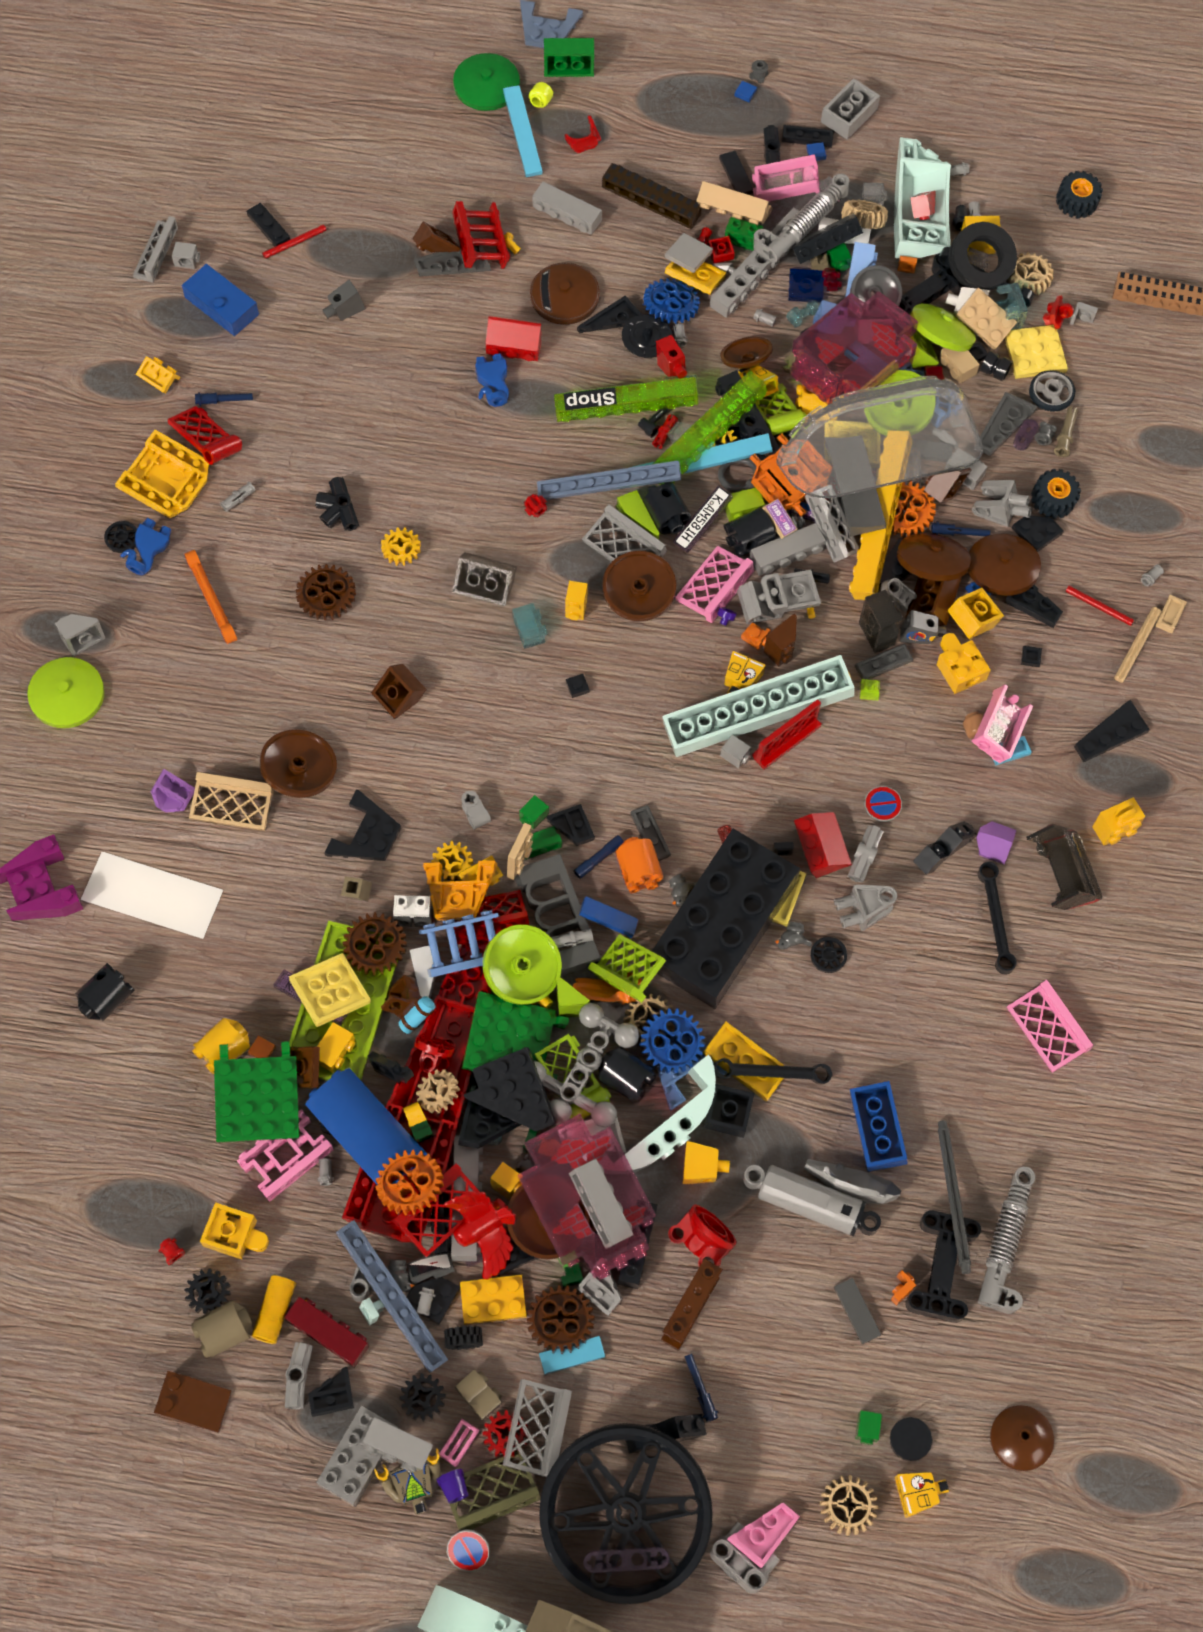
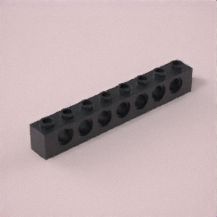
[715,370,795,496]

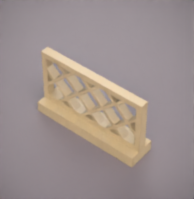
[189,772,274,831]

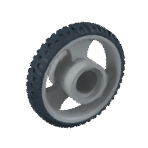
[1029,370,1075,412]

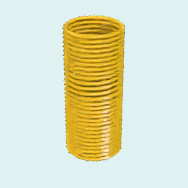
[251,1275,296,1344]

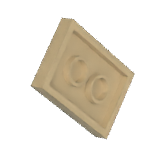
[955,287,1017,350]
[507,823,533,880]

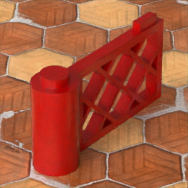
[168,406,242,465]

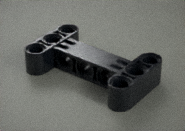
[890,253,965,332]
[905,1210,981,1323]

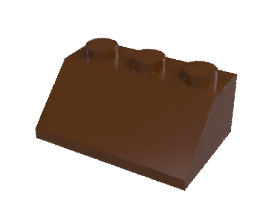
[905,577,961,626]

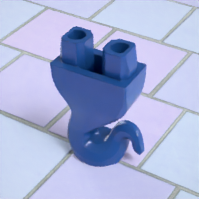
[475,353,509,407]
[120,518,171,576]

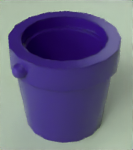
[436,1469,469,1504]

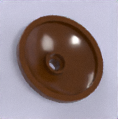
[720,337,773,369]
[990,1405,1054,1471]

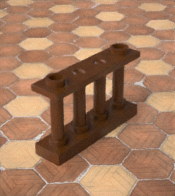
[660,1259,723,1351]

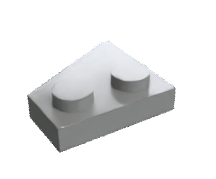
[577,1257,622,1316]

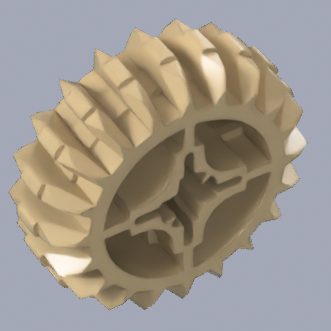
[841,199,888,230]
[1007,252,1054,296]
[623,993,675,1046]
[819,1475,878,1536]

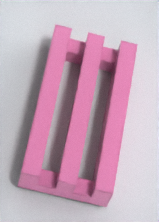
[439,1419,480,1467]

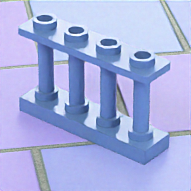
[419,910,499,977]

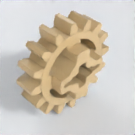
[416,1069,460,1113]

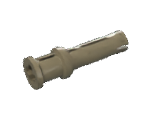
[1054,407,1078,458]

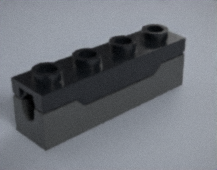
[792,213,863,264]

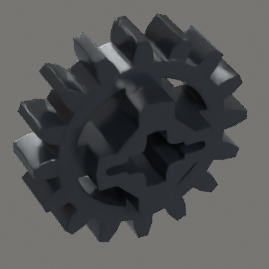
[184,1268,231,1315]
[399,1373,446,1421]

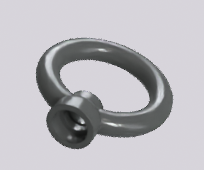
[718,458,756,492]

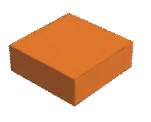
[897,256,917,273]
[248,1035,276,1058]

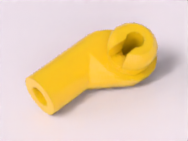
[504,232,521,255]

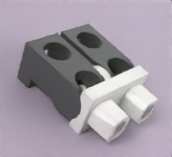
[393,895,433,927]

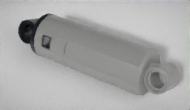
[743,1165,881,1237]

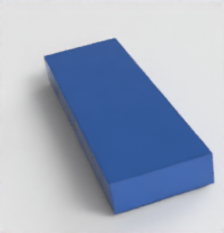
[579,896,639,938]

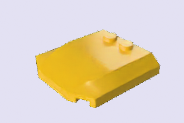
[115,430,209,518]

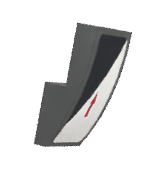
[407,1253,455,1284]

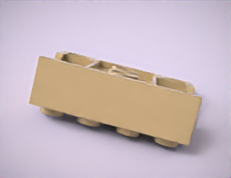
[696,181,773,225]

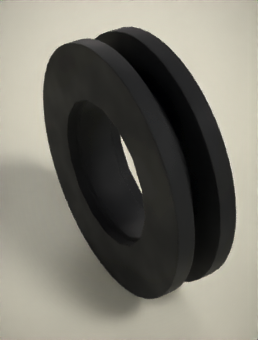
[948,222,1017,290]

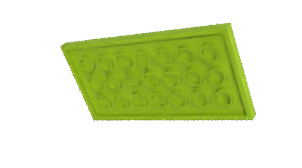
[290,920,399,1081]

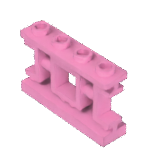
[237,1109,334,1202]

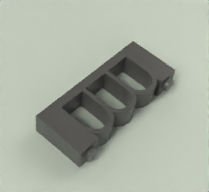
[515,854,600,977]

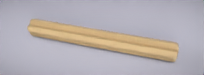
[1114,607,1161,683]

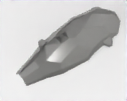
[804,1159,901,1204]

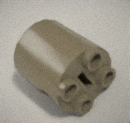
[191,1300,253,1358]

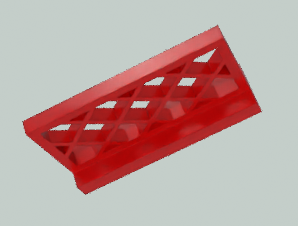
[752,699,822,770]
[454,890,529,945]
[392,1163,480,1257]

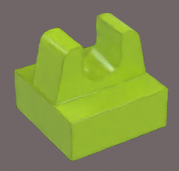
[860,679,880,701]

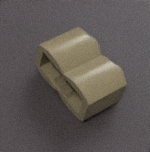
[455,1369,502,1421]

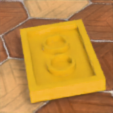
[665,261,727,295]
[460,1275,526,1325]

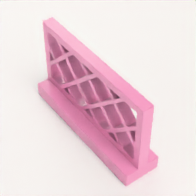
[675,546,754,623]
[1007,980,1093,1073]

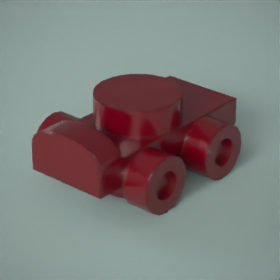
[822,268,842,292]

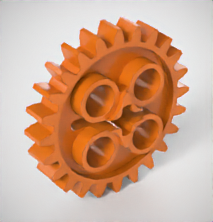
[892,481,936,537]
[375,1150,444,1216]

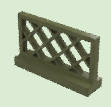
[450,1451,541,1531]

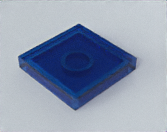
[788,268,824,303]

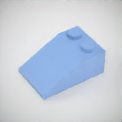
[844,242,878,306]

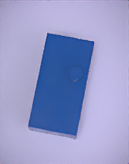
[182,264,259,337]
[850,1081,908,1172]

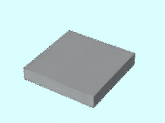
[665,233,713,273]

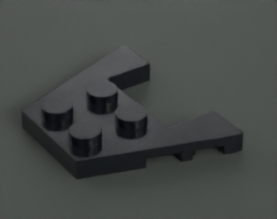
[324,789,401,861]

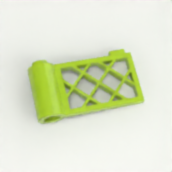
[755,383,807,436]
[534,1034,611,1123]

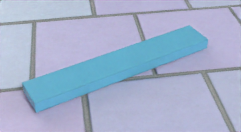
[503,85,543,177]

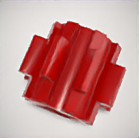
[524,494,547,518]

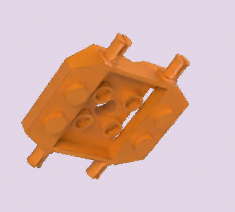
[750,433,834,517]

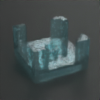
[995,283,1028,330]

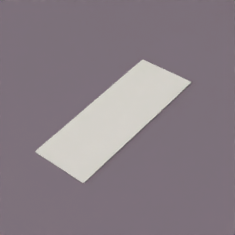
[81,852,223,939]

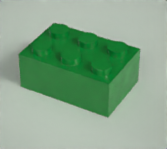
[544,38,594,77]

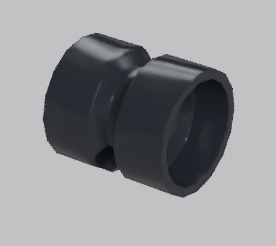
[980,350,1013,382]

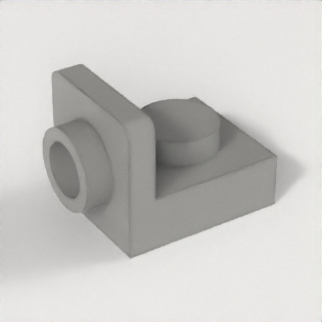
[1070,301,1098,325]

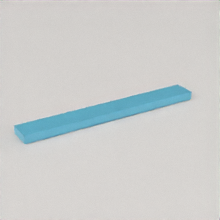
[629,433,773,474]

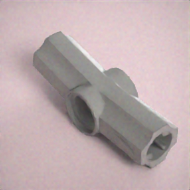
[847,825,883,883]
[285,1342,313,1410]

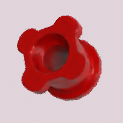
[159,1238,186,1266]

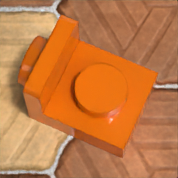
[741,622,771,651]
[891,1270,916,1306]

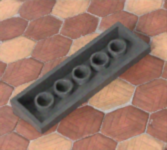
[825,435,886,537]

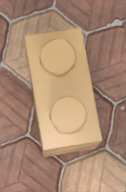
[939,348,980,383]

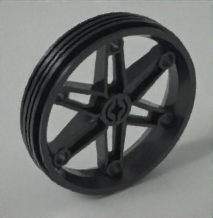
[539,1423,713,1604]

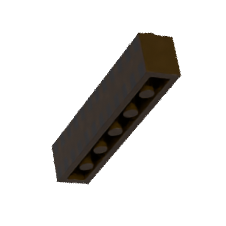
[602,163,701,229]

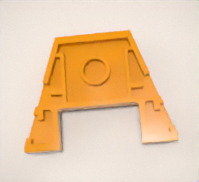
[423,861,497,920]

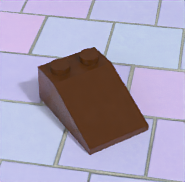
[154,1371,232,1433]

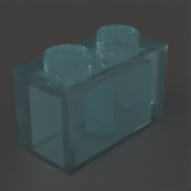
[512,603,547,649]

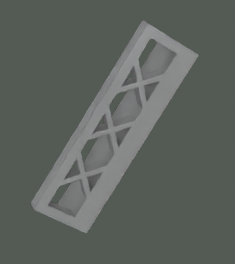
[133,216,178,283]
[805,484,859,563]

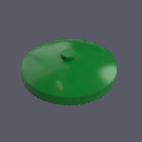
[453,53,520,111]

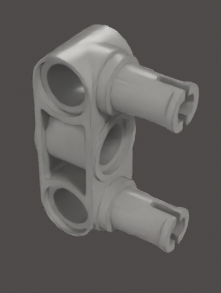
[710,1522,780,1594]

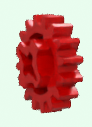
[483,1410,528,1458]

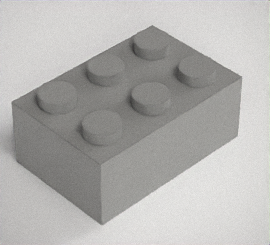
[821,78,880,140]
[359,1417,433,1473]

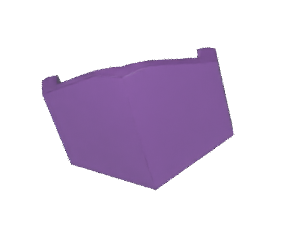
[150,769,195,812]
[976,822,1016,864]

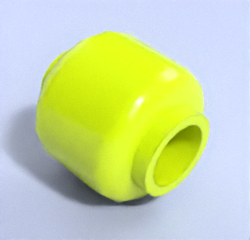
[529,82,553,108]

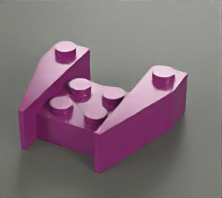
[0,834,83,921]

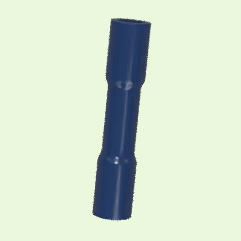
[573,835,624,879]

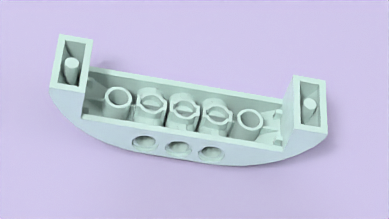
[582,1055,716,1175]
[417,1585,528,1632]

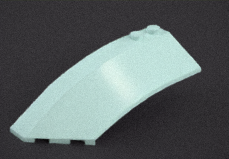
[894,137,951,259]

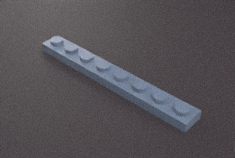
[537,461,681,500]
[336,1220,448,1373]

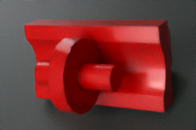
[1043,295,1074,329]

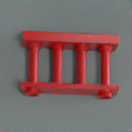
[452,201,510,269]

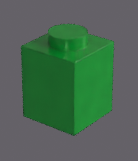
[827,242,852,272]
[519,795,549,830]
[855,1410,882,1445]

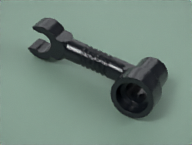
[638,397,676,438]

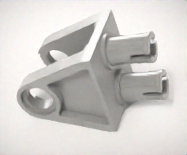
[972,480,1032,527]
[834,885,897,931]

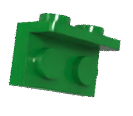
[725,217,763,251]

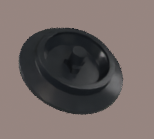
[622,315,672,358]

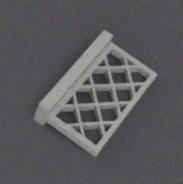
[582,504,667,562]
[503,1379,572,1478]

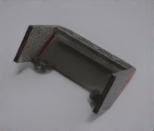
[1026,823,1102,910]

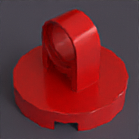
[414,1035,455,1073]

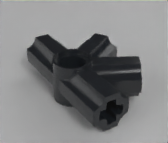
[315,477,360,531]

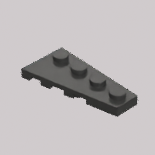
[414,245,491,277]
[974,392,1038,456]

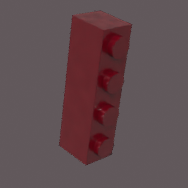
[284,1297,369,1368]

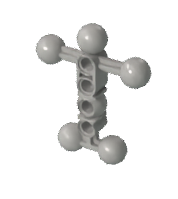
[534,1003,639,1127]

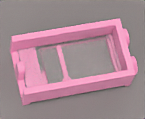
[752,154,820,201]
[971,685,1033,763]

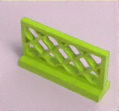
[588,934,666,1003]

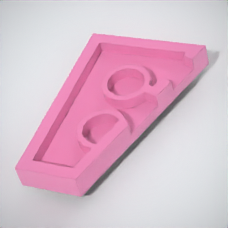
[727,1503,800,1568]

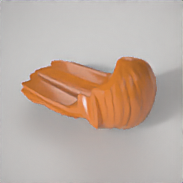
[572,972,642,1005]

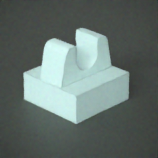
[359,1297,385,1326]

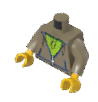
[374,1448,441,1515]

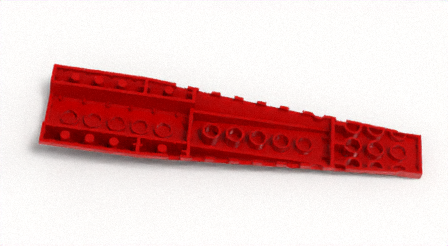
[342,939,492,1243]

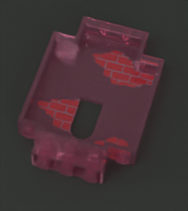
[790,291,918,406]
[517,1114,656,1280]

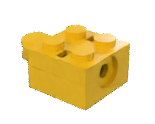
[937,633,991,694]
[1092,797,1145,846]
[200,1202,269,1260]

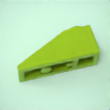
[615,490,660,540]

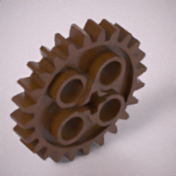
[296,564,356,621]
[342,912,407,976]
[527,1285,595,1354]

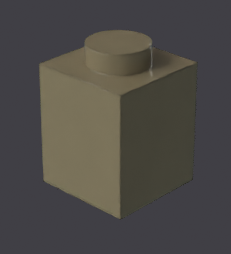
[341,876,372,902]

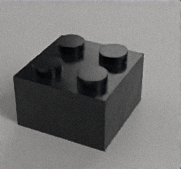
[705,1084,754,1138]

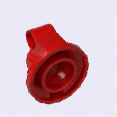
[668,1204,737,1267]

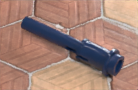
[195,392,253,406]
[931,521,990,537]
[685,1354,719,1422]

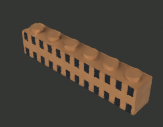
[1112,272,1203,316]

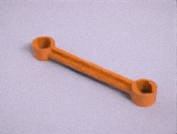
[184,550,237,644]

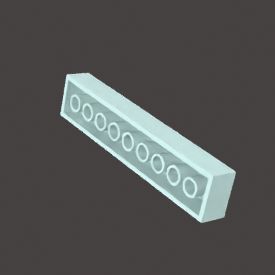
[662,655,854,757]

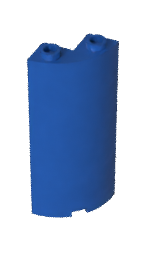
[305,1068,427,1185]

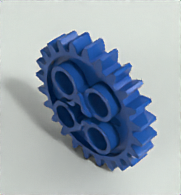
[643,278,700,324]
[640,1008,705,1074]

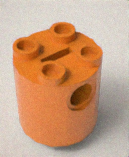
[615,837,664,894]

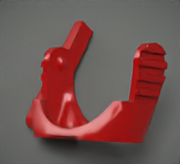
[564,115,601,153]

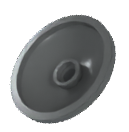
[850,265,902,319]

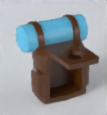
[381,975,436,1034]

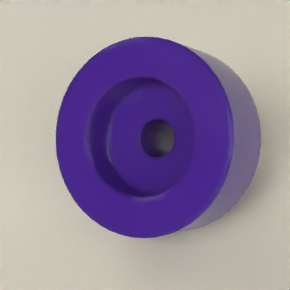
[717,607,737,626]

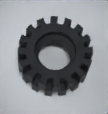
[444,1326,483,1350]

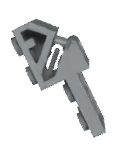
[737,570,821,624]

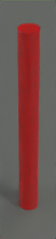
[262,224,327,259]
[1065,586,1134,626]

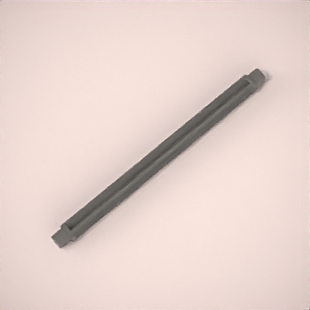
[938,1120,971,1274]

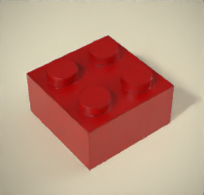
[708,236,735,264]

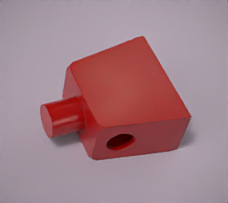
[656,335,687,379]

